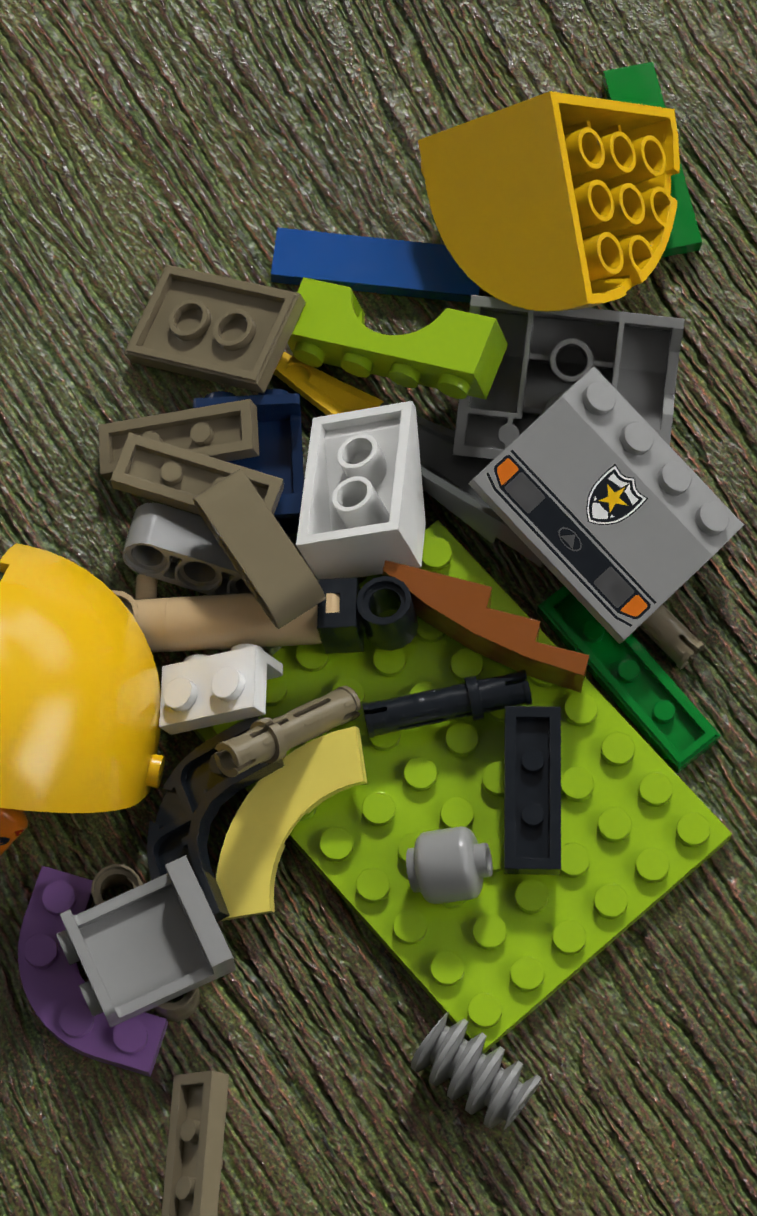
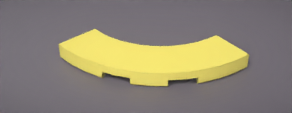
[216,726,367,921]

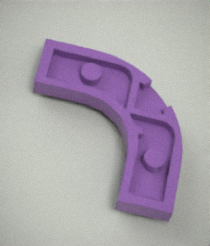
[18,866,168,1077]

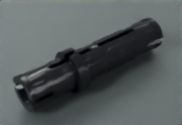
[362,669,532,738]

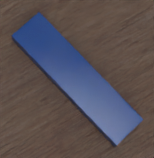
[271,227,480,303]

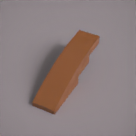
[383,560,589,693]

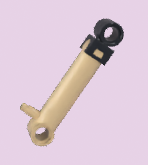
[112,573,419,654]

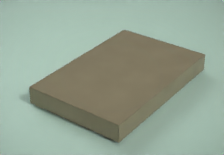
[124,264,306,393]

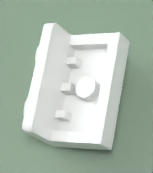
[159,644,283,735]

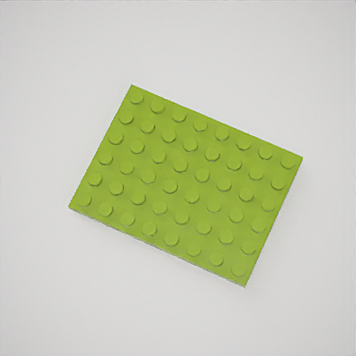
[193,520,732,1054]

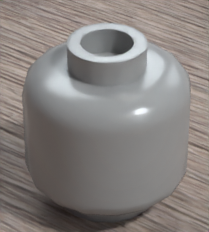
[406,826,493,904]

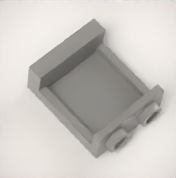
[56,855,236,1028]

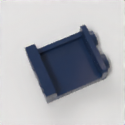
[193,389,304,533]

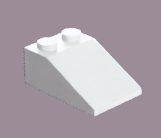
[296,401,426,581]

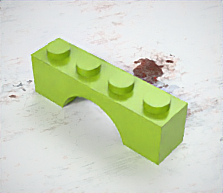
[287,277,508,400]

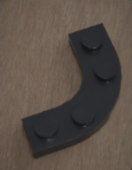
[147,716,285,922]

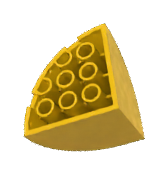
[418,91,680,312]
[0,543,165,813]

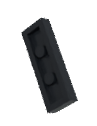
[504,706,561,875]

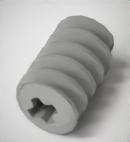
[411,1012,541,1130]

